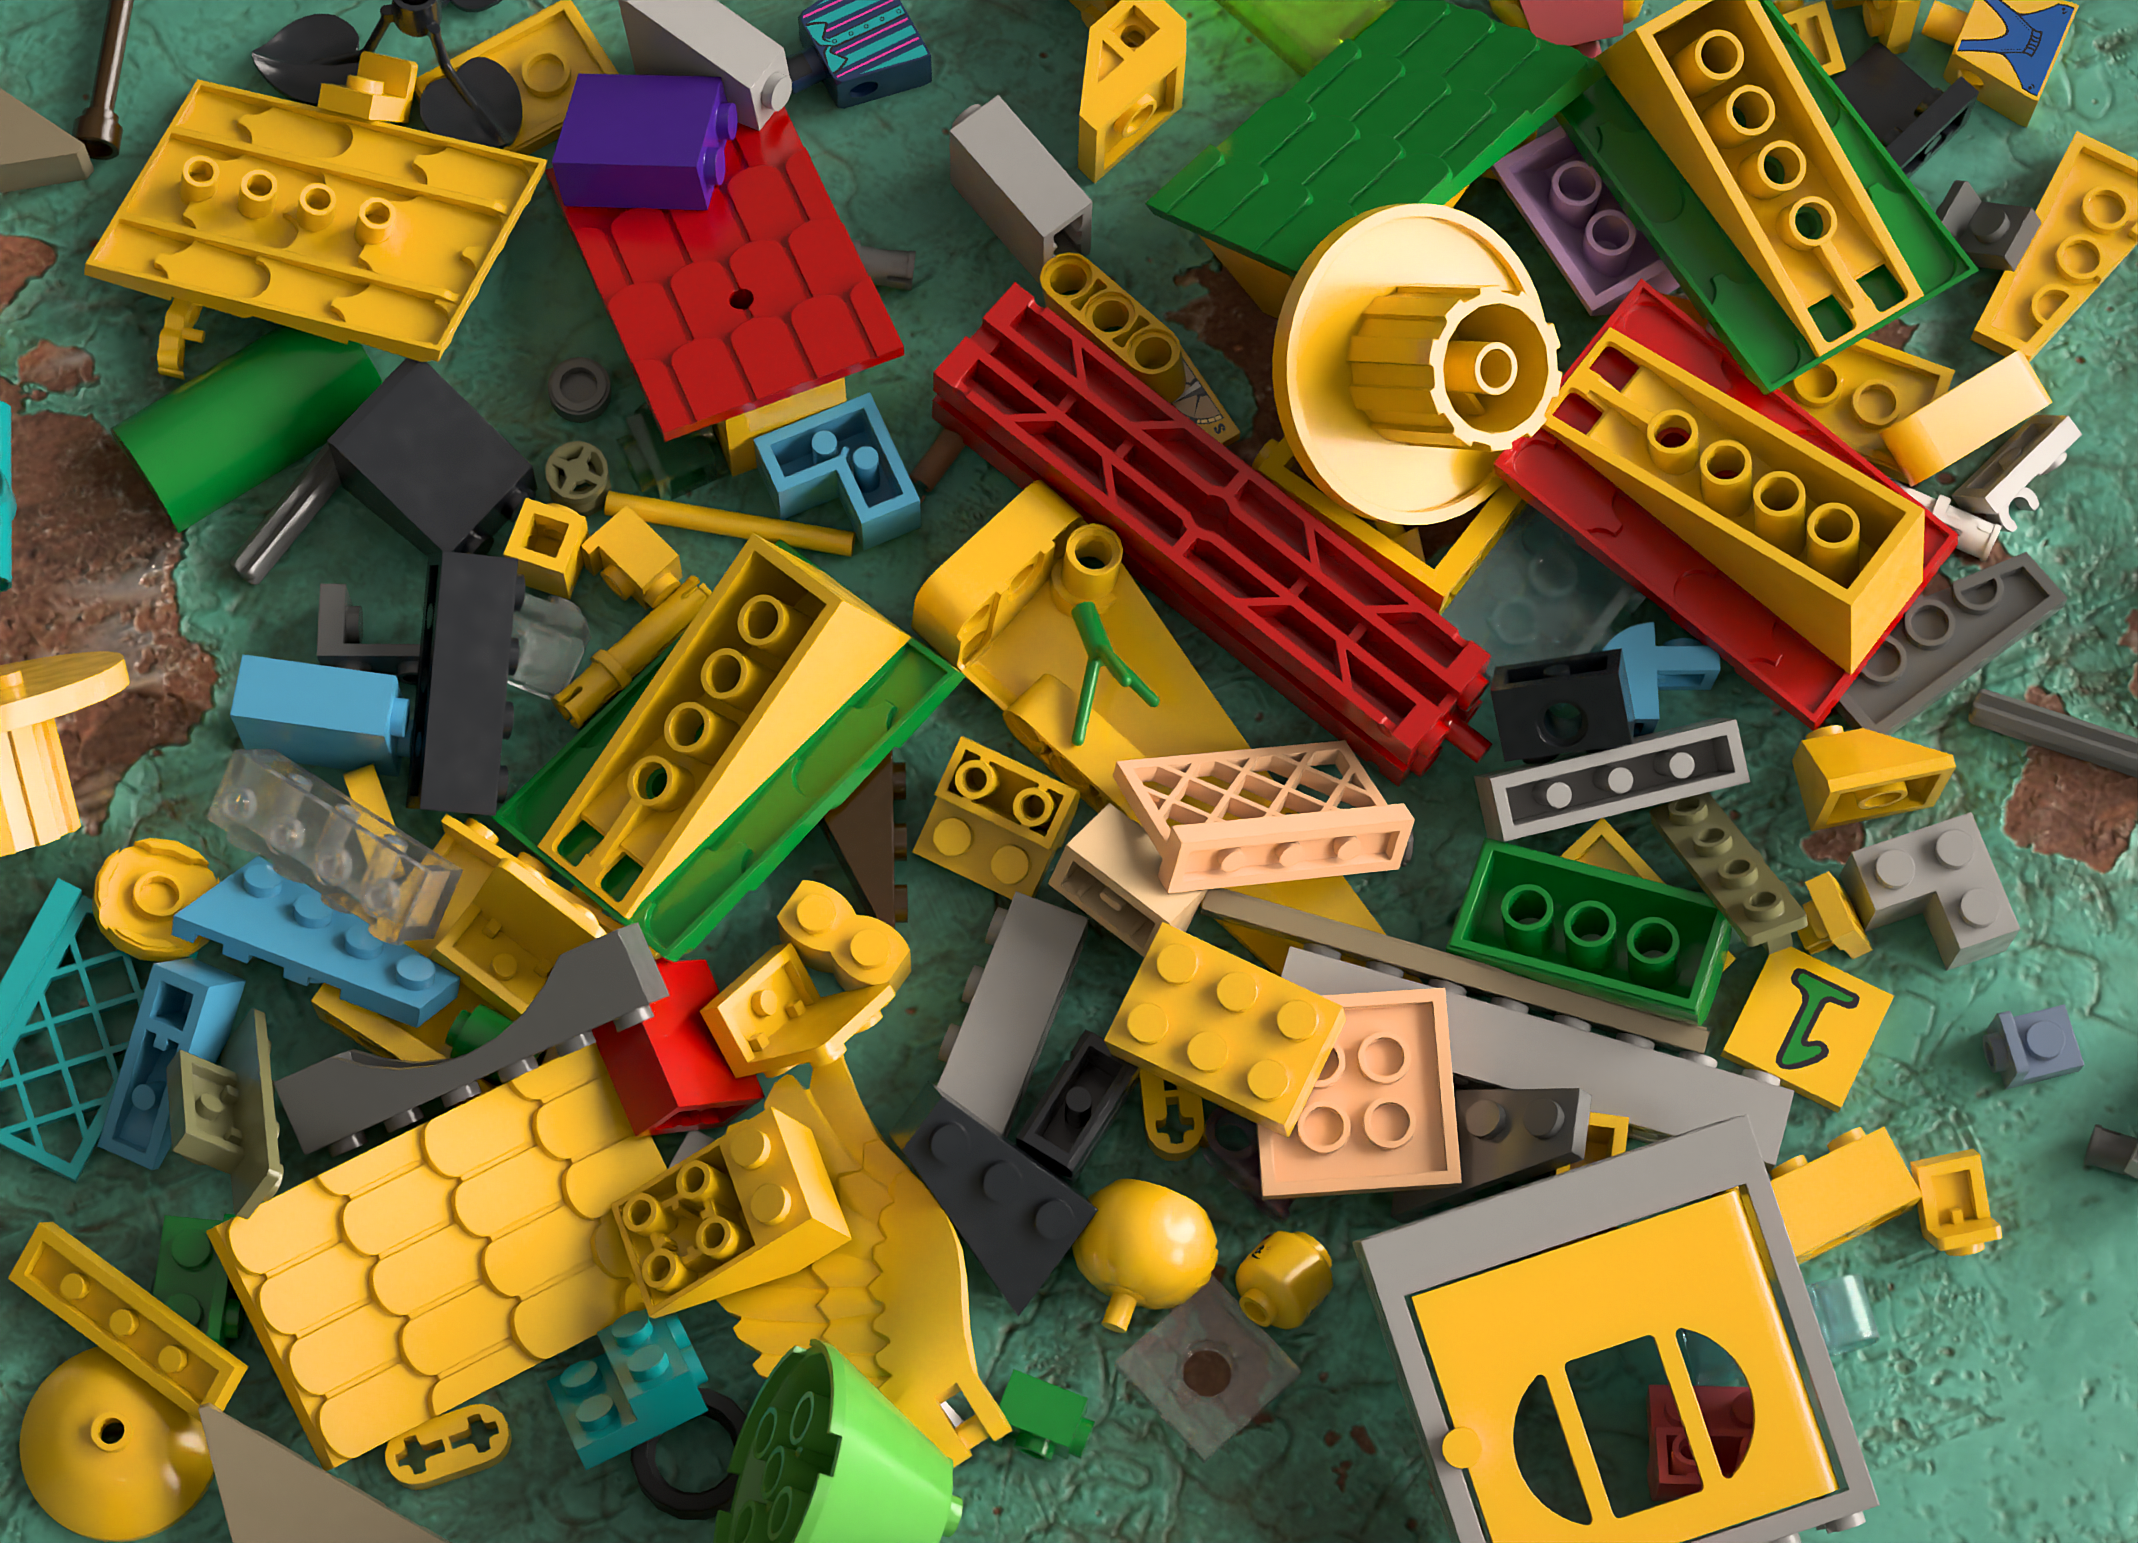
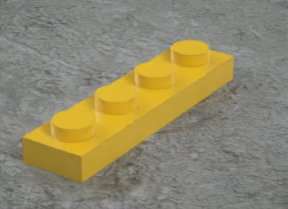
[8,1222,249,1423]

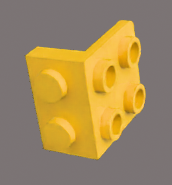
[429,858,606,1021]
[700,942,896,1078]

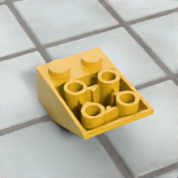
[611,1106,852,1319]

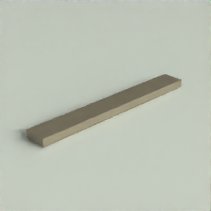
[1200,888,1710,1054]

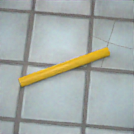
[604,491,856,557]

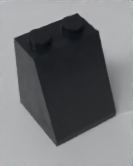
[327,358,538,557]

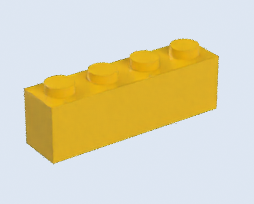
[1724,1127,1922,1265]

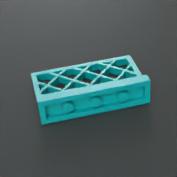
[0,878,198,1184]

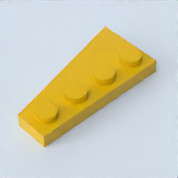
[1970,131,2138,363]

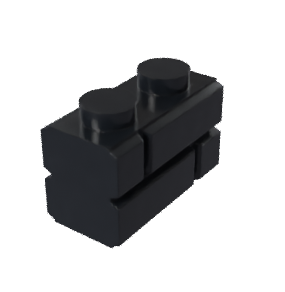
[1016,1029,1141,1186]

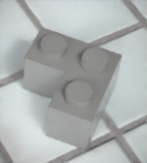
[1840,812,2020,971]

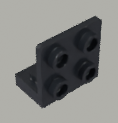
[1834,42,1979,179]

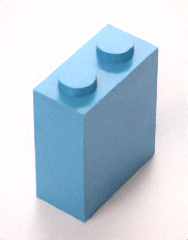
[230,654,413,777]

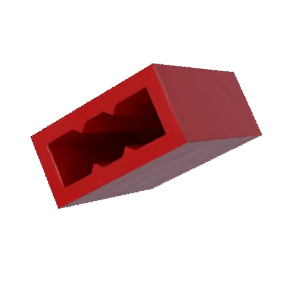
[592,957,765,1137]

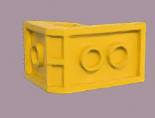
[1069,0,1186,184]

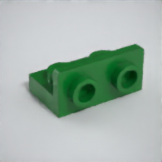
[153,1214,245,1351]

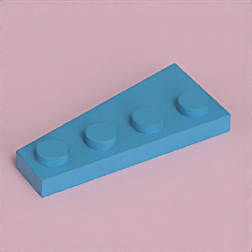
[172,856,461,1028]

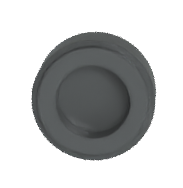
[548,357,612,423]

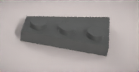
[1390,1088,1592,1224]

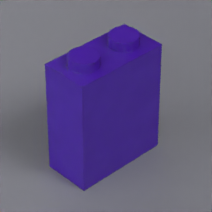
[552,73,738,210]

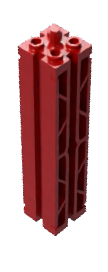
[932,282,1493,787]

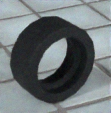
[630,1388,747,1520]

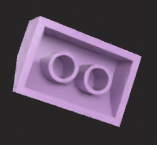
[1490,125,1680,316]

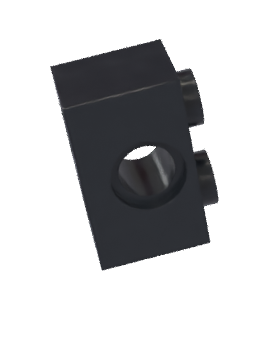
[1490,648,1635,764]

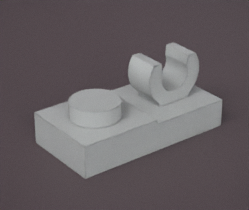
[1951,414,2082,532]

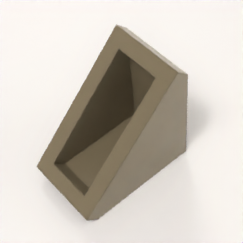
[0,88,94,193]

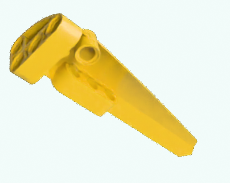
[911,480,1423,984]

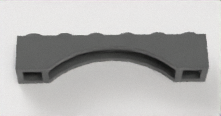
[273,922,670,1158]

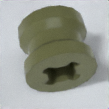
[545,441,612,517]

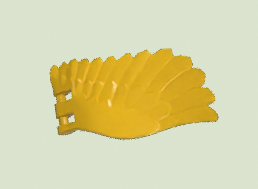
[716,1055,1012,1468]

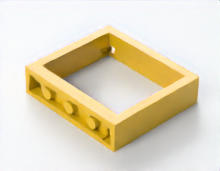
[1252,436,1529,616]

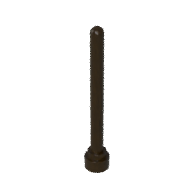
[72,0,134,160]

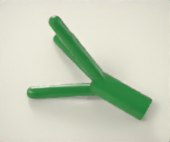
[1071,602,1160,746]

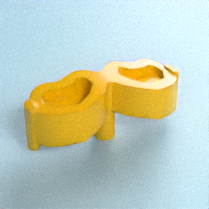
[157,297,205,380]

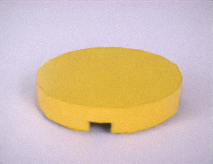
[92,838,220,962]

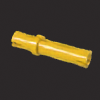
[551,575,712,729]

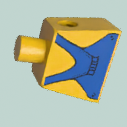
[1921,0,2079,128]

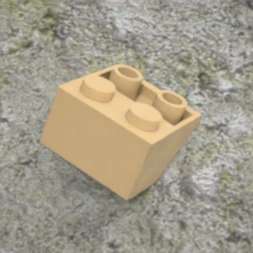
[1048,803,1208,958]

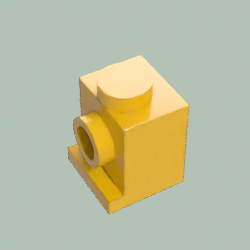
[581,505,683,610]

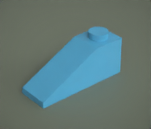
[98,958,246,1170]

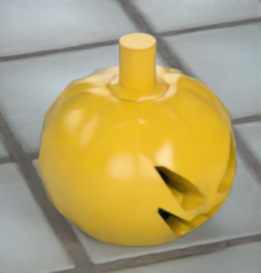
[1072,1179,1218,1333]

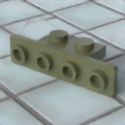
[1649,792,1808,954]
[166,1008,284,1220]

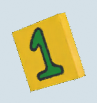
[1720,946,1894,1113]

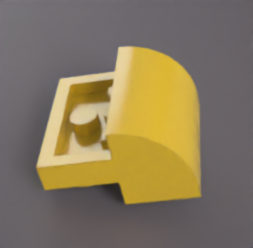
[912,736,1080,900]

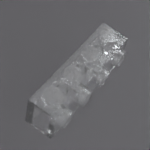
[206,749,463,945]

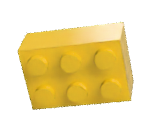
[1104,922,1346,1138]

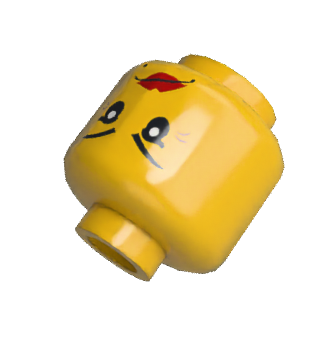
[1235,1231,1333,1329]

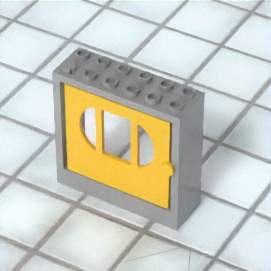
[1352,1114,1880,1543]

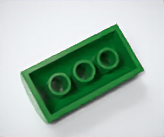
[110,325,383,534]
[1446,837,1733,1026]

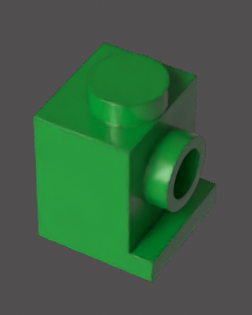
[989,1369,1095,1462]

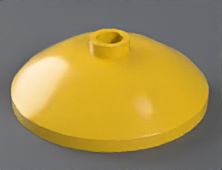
[19,1346,215,1542]

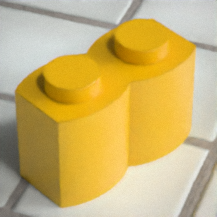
[777,880,911,1007]

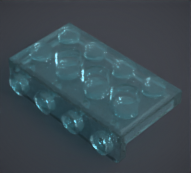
[1441,503,1646,711]

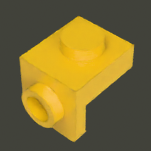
[1910,1149,2002,1256]

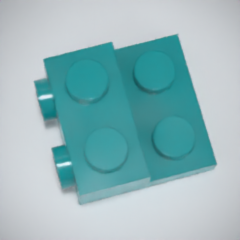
[546,1308,709,1470]

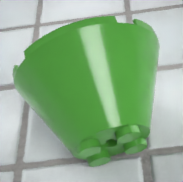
[713,1339,963,1543]

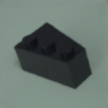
[889,1081,1098,1317]

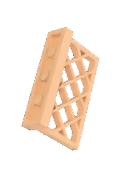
[1113,740,1415,893]

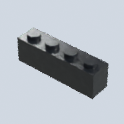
[406,551,525,816]

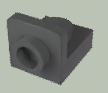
[1936,180,2042,272]

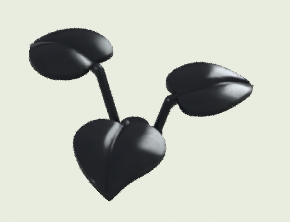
[252,0,523,149]

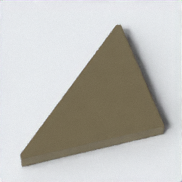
[198,1403,452,1543]

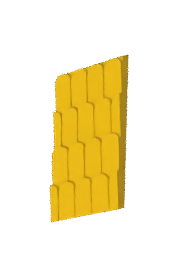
[84,79,547,362]
[206,1043,668,1471]

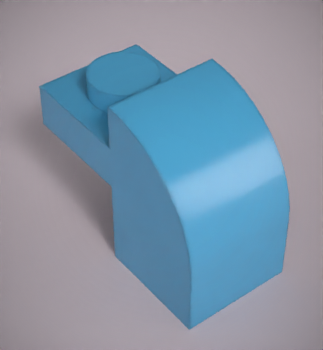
[1602,622,1720,737]

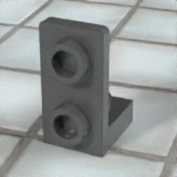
[317,584,420,685]

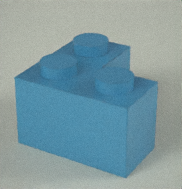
[754,392,921,551]

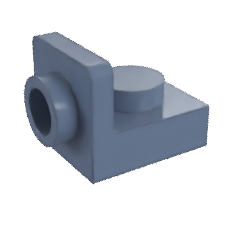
[1983,1004,2084,1090]

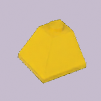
[1792,725,1956,831]

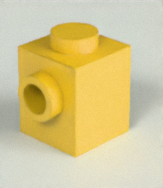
[504,498,590,600]

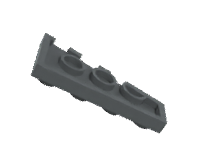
[1834,552,2068,736]

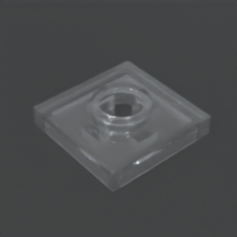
[1114,1275,1302,1464]

